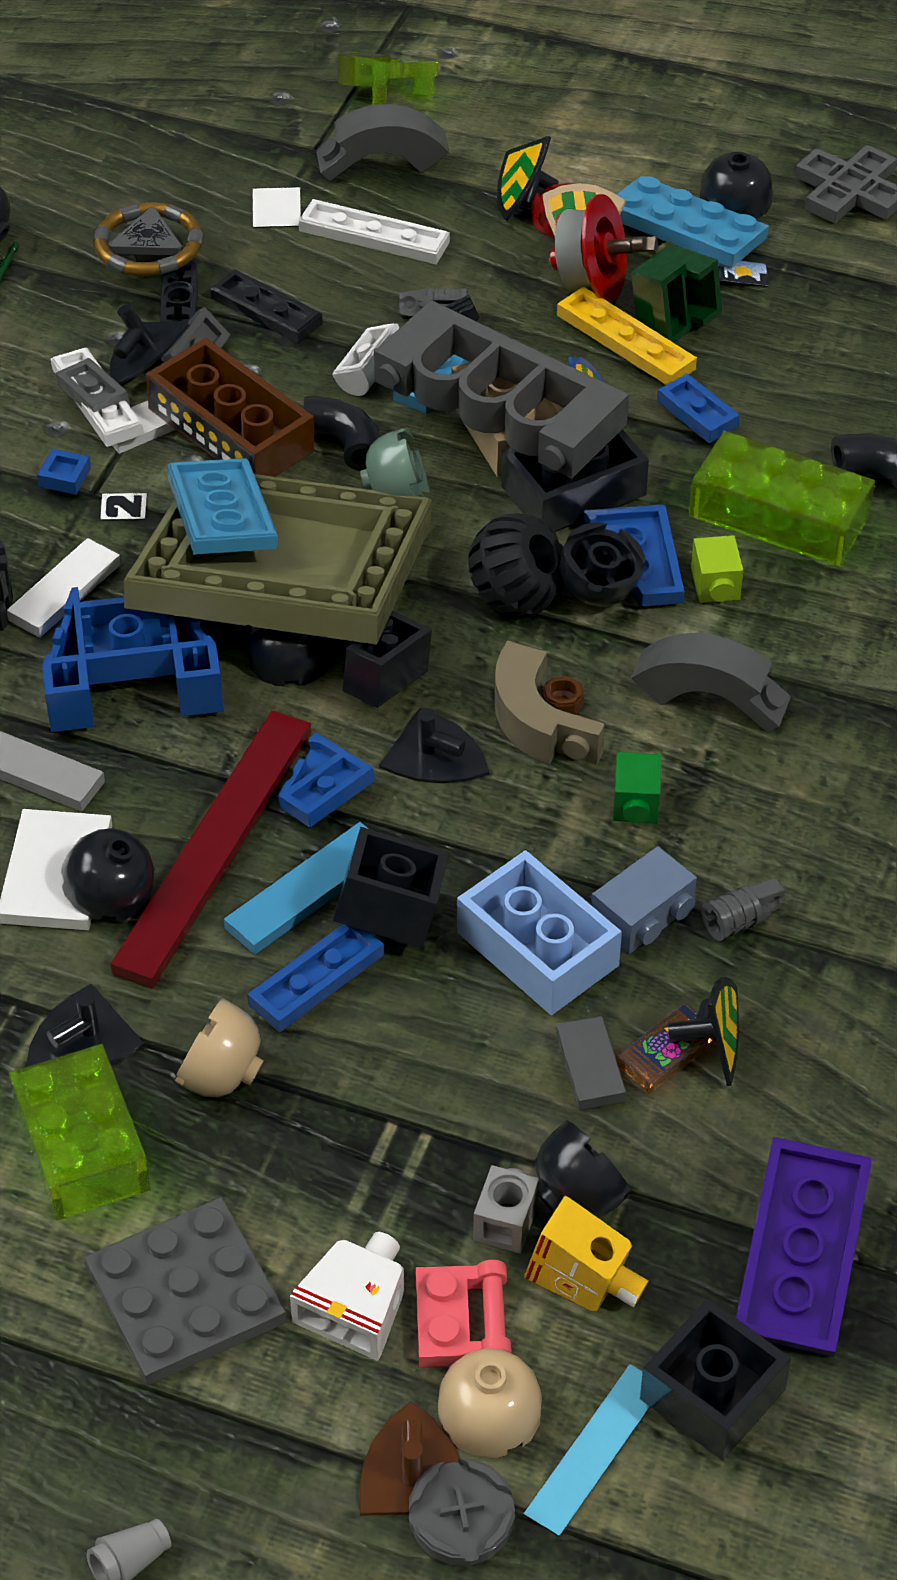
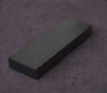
[210,269,323,344]

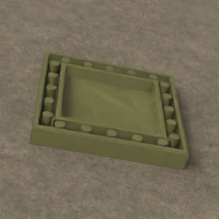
[124,474,432,645]

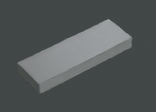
[0,731,105,812]

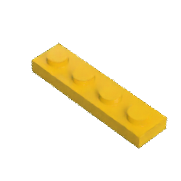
[557,287,697,385]

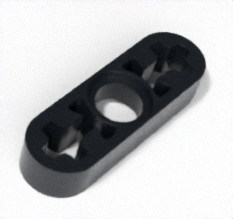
[160,260,198,322]

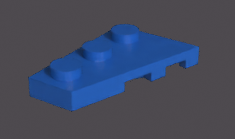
[584,504,685,606]

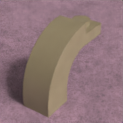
[494,640,605,765]

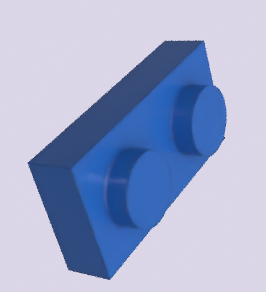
[657,373,740,443]

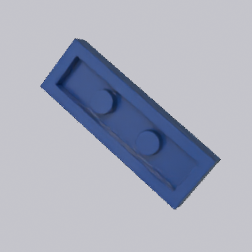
[248,924,384,1033]

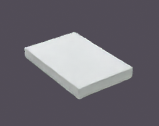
[0,809,112,931]

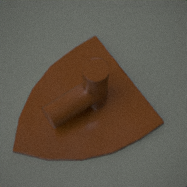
[360,1401,460,1516]

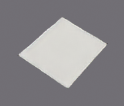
[253,187,301,227]

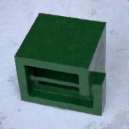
[631,244,722,343]

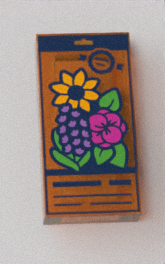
[616,1004,716,1094]

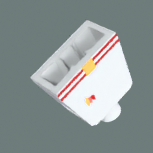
[290,1232,404,1361]

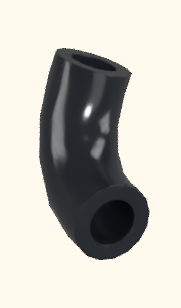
[304,396,381,471]
[831,433,897,491]

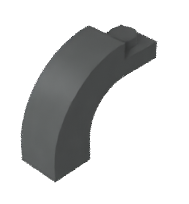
[316,104,449,181]
[631,633,791,733]

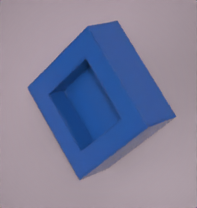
[37,448,91,495]

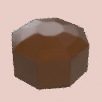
[542,676,584,715]

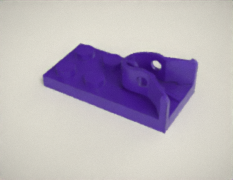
[736,1137,872,1357]

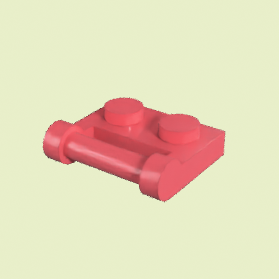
[416,1260,512,1367]

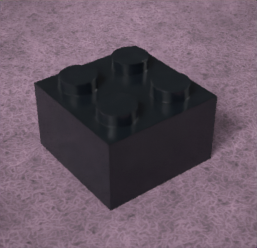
[333,826,448,948]
[640,1298,791,1461]

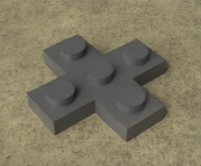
[795,145,897,223]

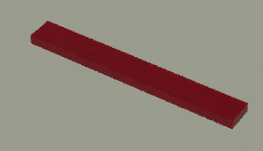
[110,710,312,988]

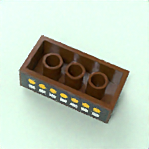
[146,337,314,477]

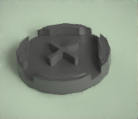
[409,1459,515,1566]

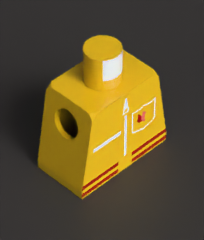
[524,1196,649,1311]

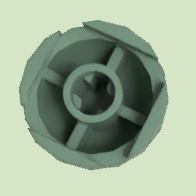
[360,427,430,497]

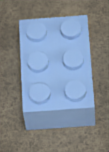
[457,850,622,1016]

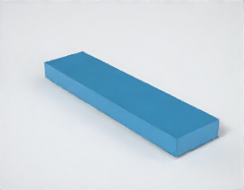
[224,822,368,955]

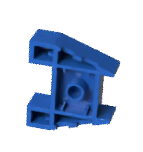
[42,587,224,732]

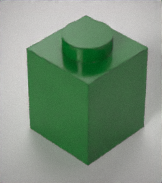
[613,752,661,823]

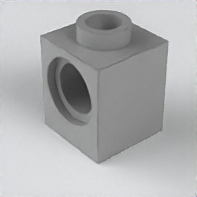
[473,1165,539,1254]

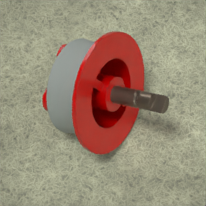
[550,194,658,302]

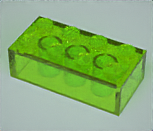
[689,431,875,567]

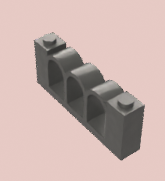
[374,300,629,479]

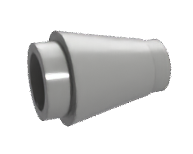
[86,1519,171,1580]

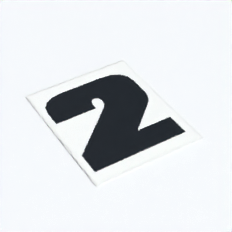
[101,493,147,520]

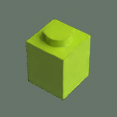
[691,535,743,603]

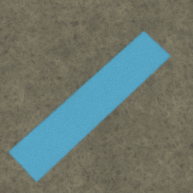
[523,1365,650,1536]

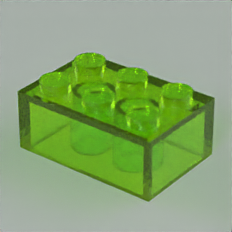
[9,1044,151,1221]

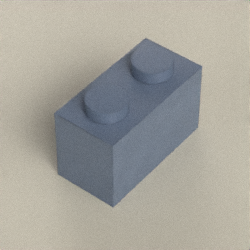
[591,846,697,954]

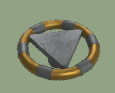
[93,202,203,277]

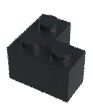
[334,611,432,708]

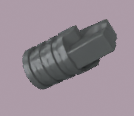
[399,288,468,319]
[701,878,785,941]

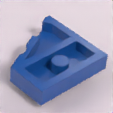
[278,732,375,827]

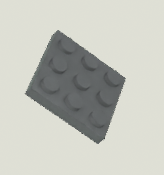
[84,1197,287,1386]

